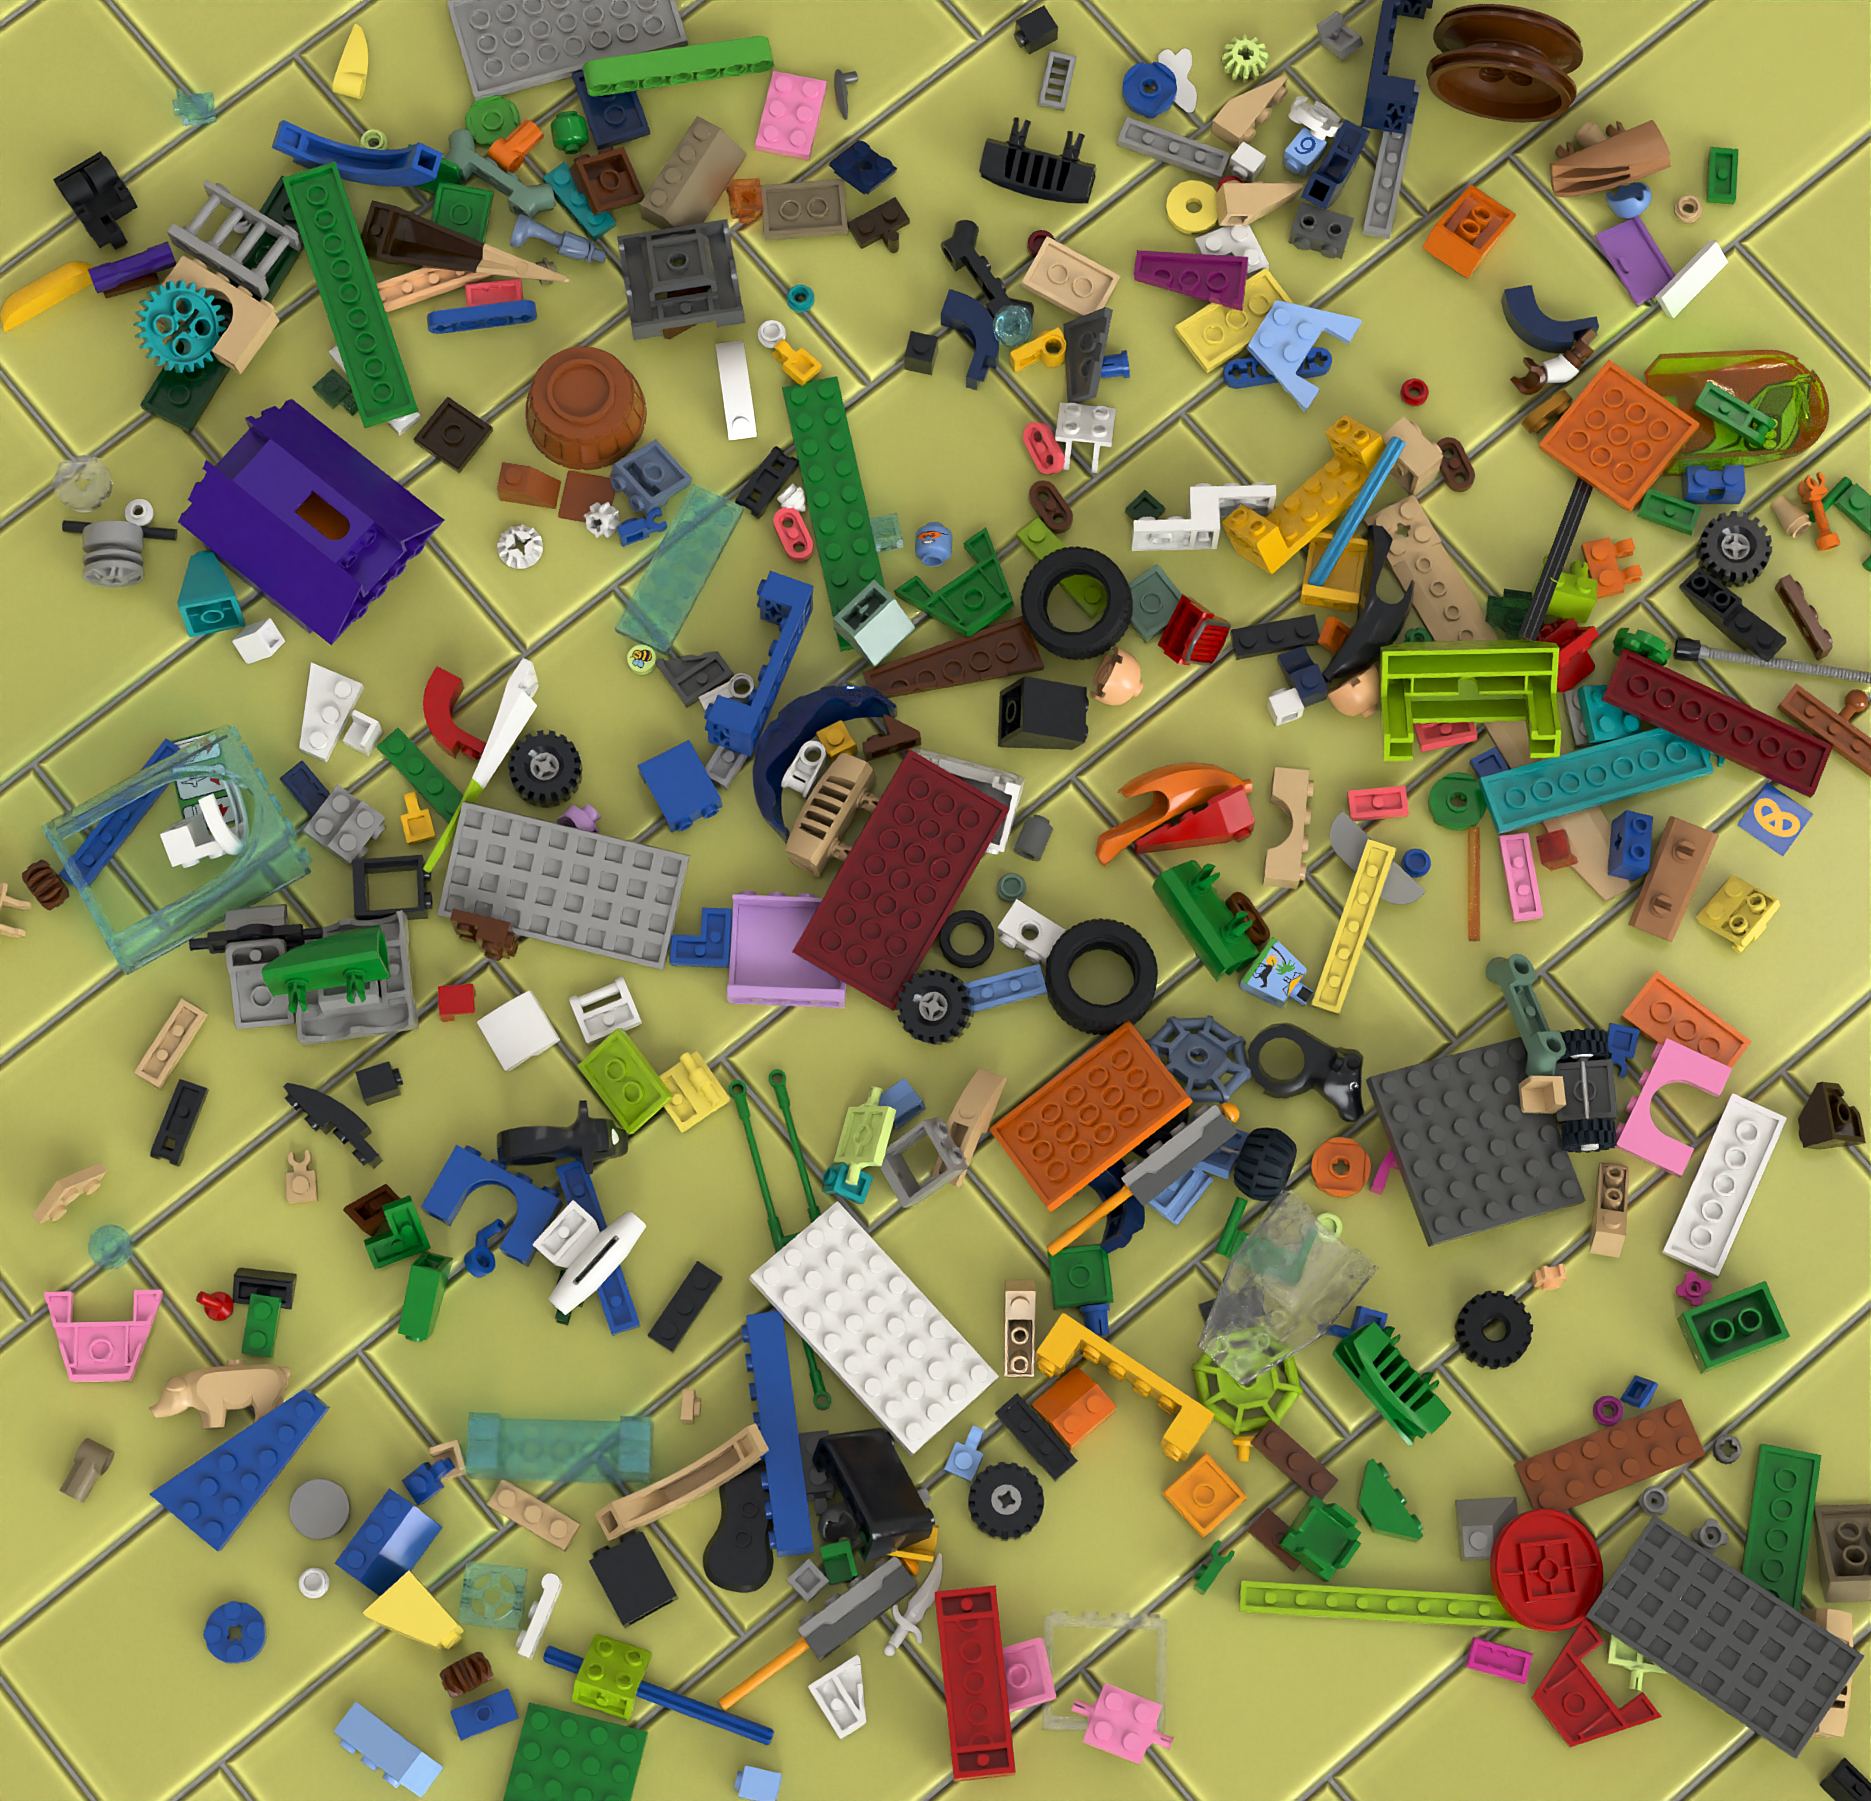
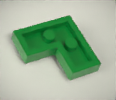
[364,1195,431,1270]

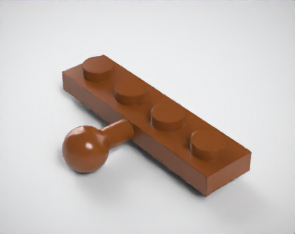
[1777,684,1871,777]

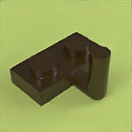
[847,197,910,253]

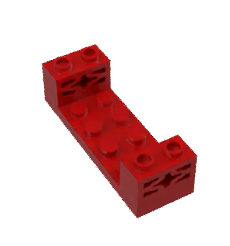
[935,1585,1016,1782]

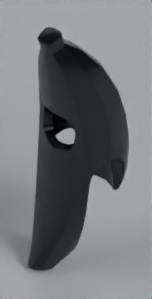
[1322,525,1415,685]

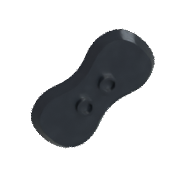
[703,1460,774,1593]

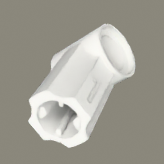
[698,673,756,712]

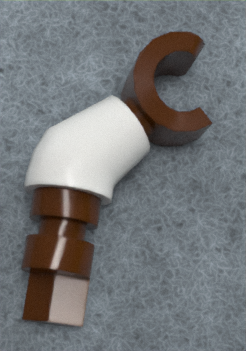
[1510,327,1598,395]

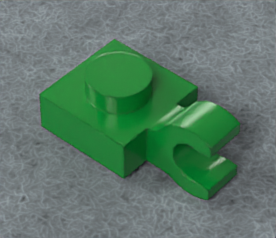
[1193,1540,1235,1595]

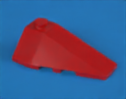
[1134,784,1255,854]

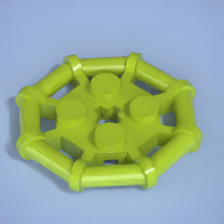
[1191,1324,1303,1435]

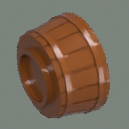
[525,346,647,470]

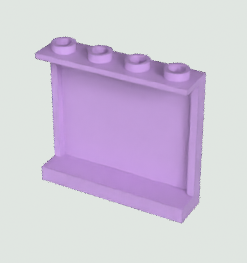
[727,891,846,1008]

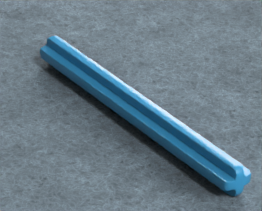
[1307,436,1405,587]

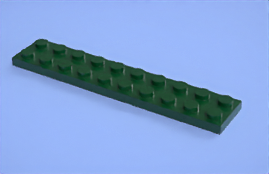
[140,175,305,433]

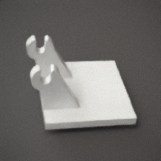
[1055,402,1116,473]

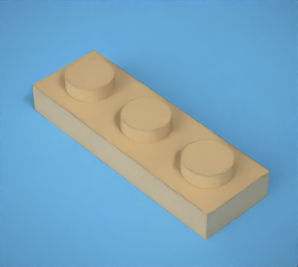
[134,998,208,1090]
[487,1479,581,1552]

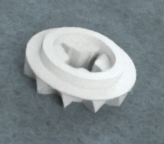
[497,524,543,569]

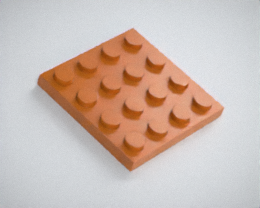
[1539,360,1700,513]

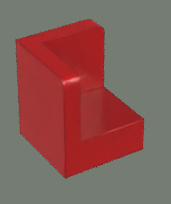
[438,984,476,1022]

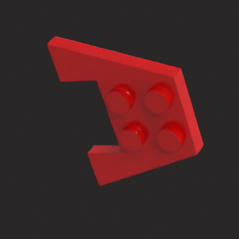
[1531,1617,1662,1748]

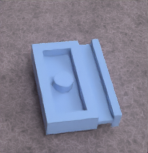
[1147,1167,1213,1227]

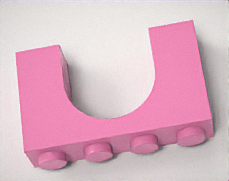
[1615,1038,1732,1178]

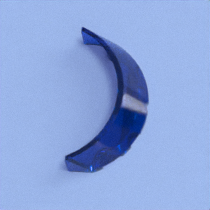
[753,685,897,843]

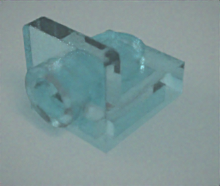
[173,89,216,126]

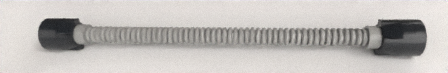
[1674,636,1871,684]

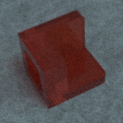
[1536,829,1578,871]

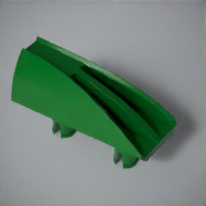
[261,925,390,1013]

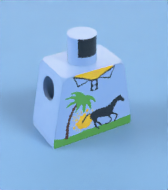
[1239,937,1314,1008]

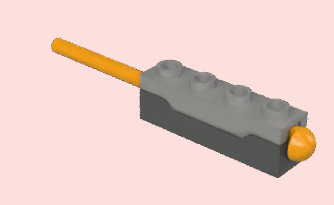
[1046,1102,1239,1256]
[718,1556,919,1710]

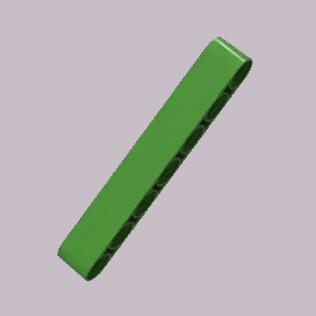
[582,36,774,96]

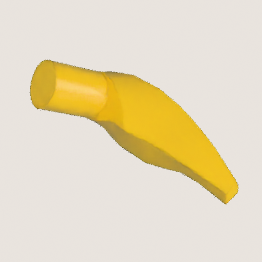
[1232,1435,1256,1462]

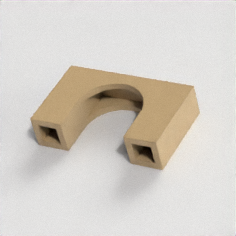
[144,255,279,375]

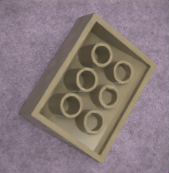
[1814,1504,1871,1603]

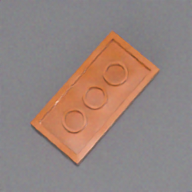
[1620,971,1752,1068]

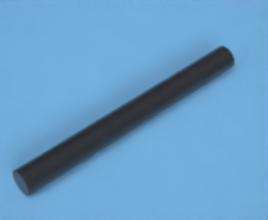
[62,520,177,541]

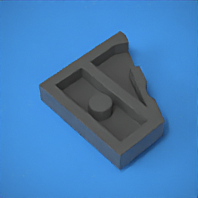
[655,651,734,708]

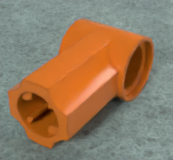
[487,119,544,173]

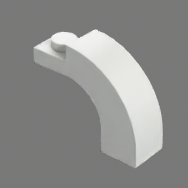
[715,340,757,440]

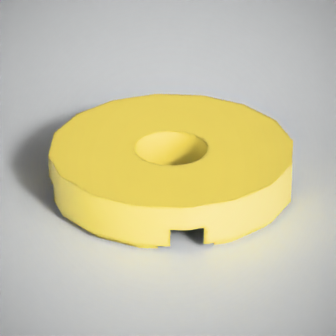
[1166,180,1218,235]

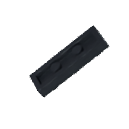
[1230,614,1320,660]
[648,1261,723,1353]
[995,1393,1078,1482]

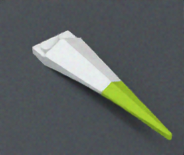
[423,658,539,873]

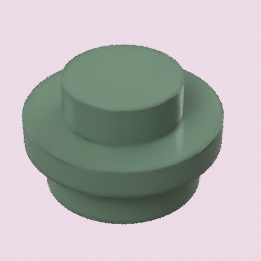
[997,873,1026,902]

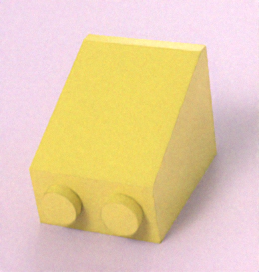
[363,1571,464,1652]

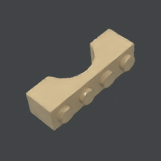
[1262,767,1314,889]

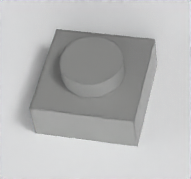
[787,1559,830,1603]

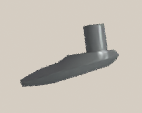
[834,69,858,120]

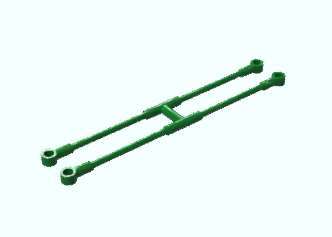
[729,1069,831,1410]

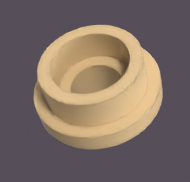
[1674,195,1702,223]

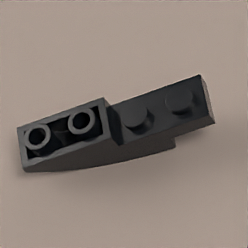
[1679,567,1786,662]
[283,1083,383,1169]

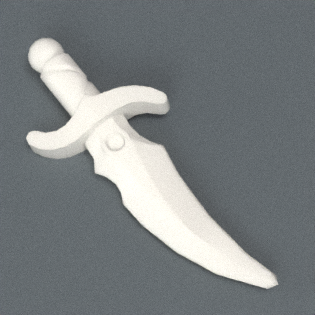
[884,1553,943,1656]

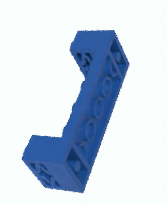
[704,571,813,757]

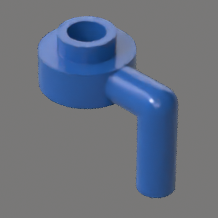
[464,1219,505,1278]

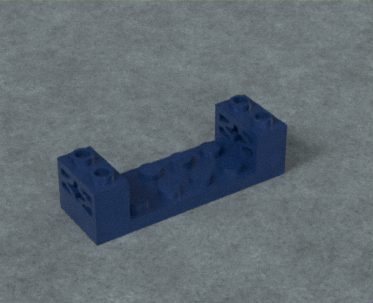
[1361,0,1433,134]

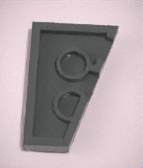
[1063,307,1113,404]

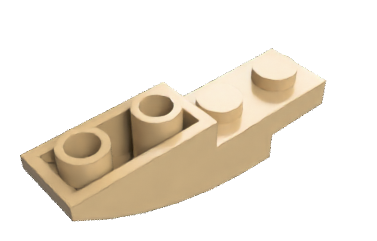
[931,1068,1007,1188]

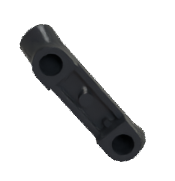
[940,220,1034,332]

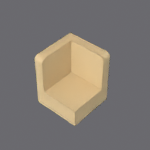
[1518,1075,1566,1114]
[428,1439,469,1482]

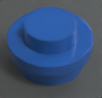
[1401,849,1431,878]

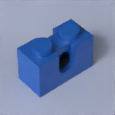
[1681,465,1746,504]

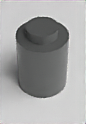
[1013,815,1053,861]

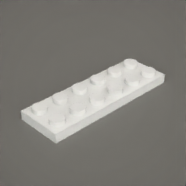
[1662,1093,1787,1278]

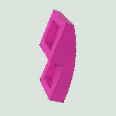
[1370,1149,1399,1195]

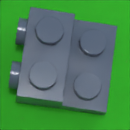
[609,439,692,516]

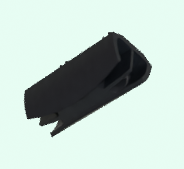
[979,117,1097,203]

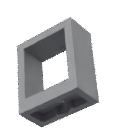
[879,1117,969,1208]

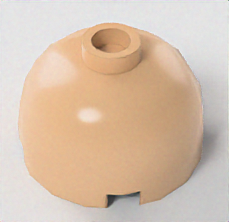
[1090,647,1143,705]
[1326,665,1380,718]

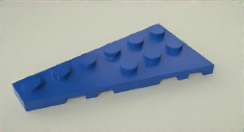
[150,1388,330,1551]

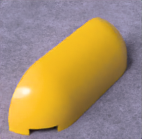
[0,261,94,333]

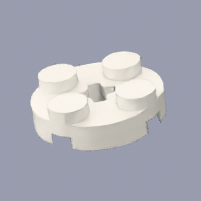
[1288,96,1343,140]

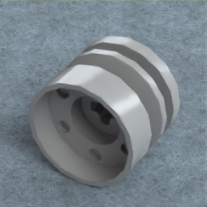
[82,521,144,587]

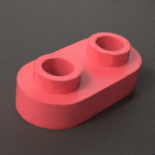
[1023,422,1065,474]
[773,507,813,562]

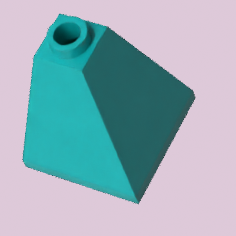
[177,551,246,637]

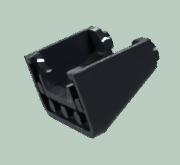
[812,1428,935,1563]

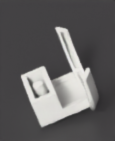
[160,776,249,868]

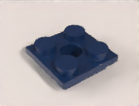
[829,140,897,195]

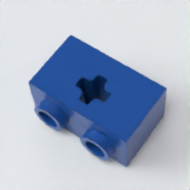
[1608,810,1653,881]

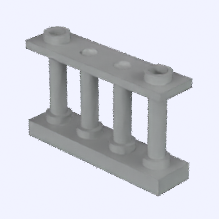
[167,180,302,299]

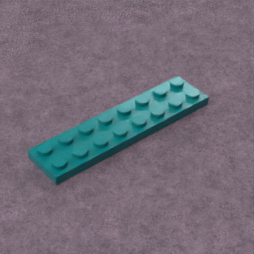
[1478,728,1714,835]

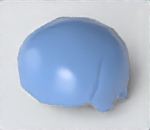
[1606,182,1652,219]

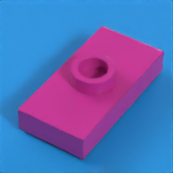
[1465,1637,1533,1684]

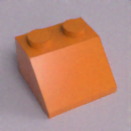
[1031,1366,1117,1451]

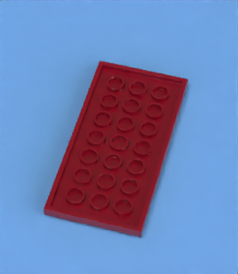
[792,749,1010,1011]

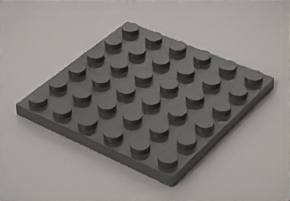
[1366,1037,1586,1247]

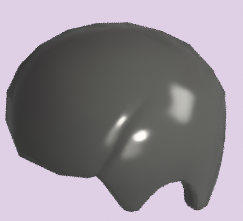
[818,1502,861,1543]

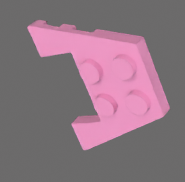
[44,1290,163,1382]

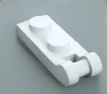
[516,1573,562,1660]

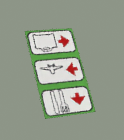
[171,729,235,830]

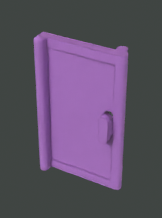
[1594,215,1676,307]

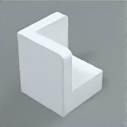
[232,618,285,664]
[342,710,383,756]

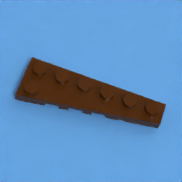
[863,616,1044,701]

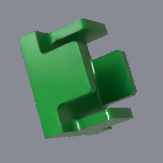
[1278,1495,1361,1582]

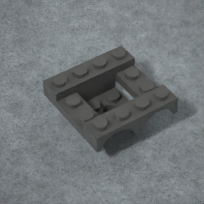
[617,219,745,340]

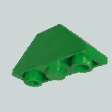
[1357,1458,1424,1542]

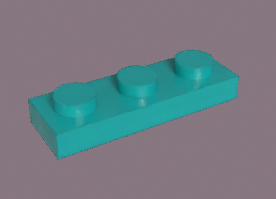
[543,161,616,242]

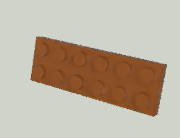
[1514,1399,1706,1512]

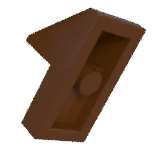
[862,714,921,762]
[343,1184,401,1237]

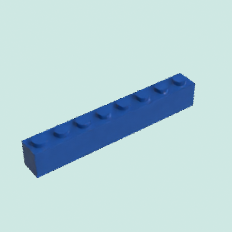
[741,1311,814,1557]

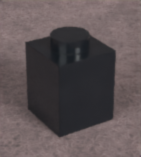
[1014,6,1058,55]
[904,331,938,375]
[355,1061,404,1106]

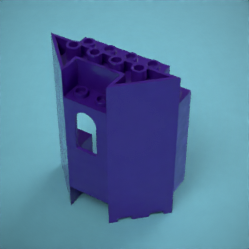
[178,399,445,645]

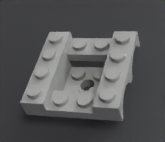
[289,910,419,1046]

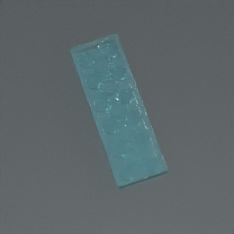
[615,484,744,656]

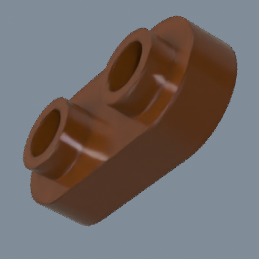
[1437,437,1475,492]
[1029,480,1073,534]
[1225,892,1270,947]

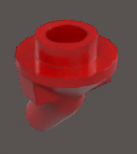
[196,1291,234,1321]

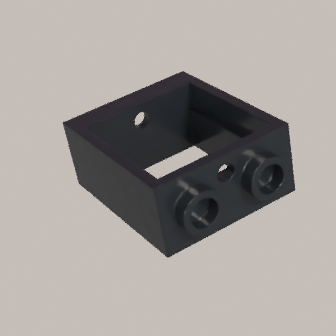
[352,855,433,920]

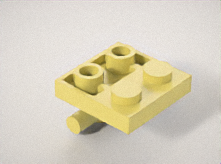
[1696,875,1780,954]
[659,1051,730,1133]

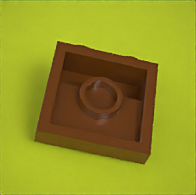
[569,147,645,216]
[450,909,519,961]

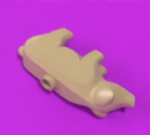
[149,1359,290,1429]

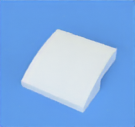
[477,991,560,1071]

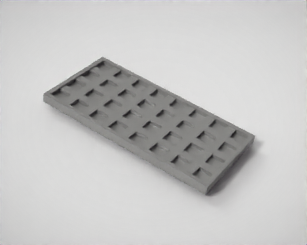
[437,801,690,970]

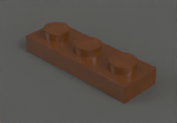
[1775,574,1833,661]
[1250,1420,1338,1501]

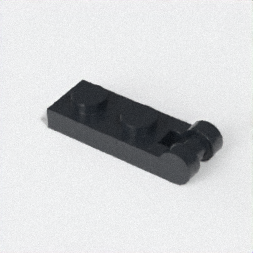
[150,1079,209,1166]

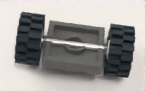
[1555,1028,1618,1153]

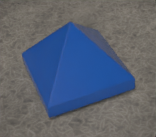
[1620,1375,1658,1409]

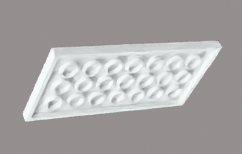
[749,1201,999,1456]

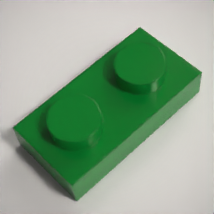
[1706,147,1738,205]
[1637,488,1702,536]
[241,1293,282,1358]

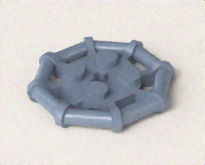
[1146,1015,1252,1104]

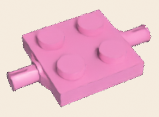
[1071,1683,1174,1765]

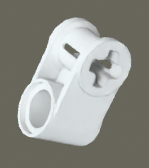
[781,740,827,799]

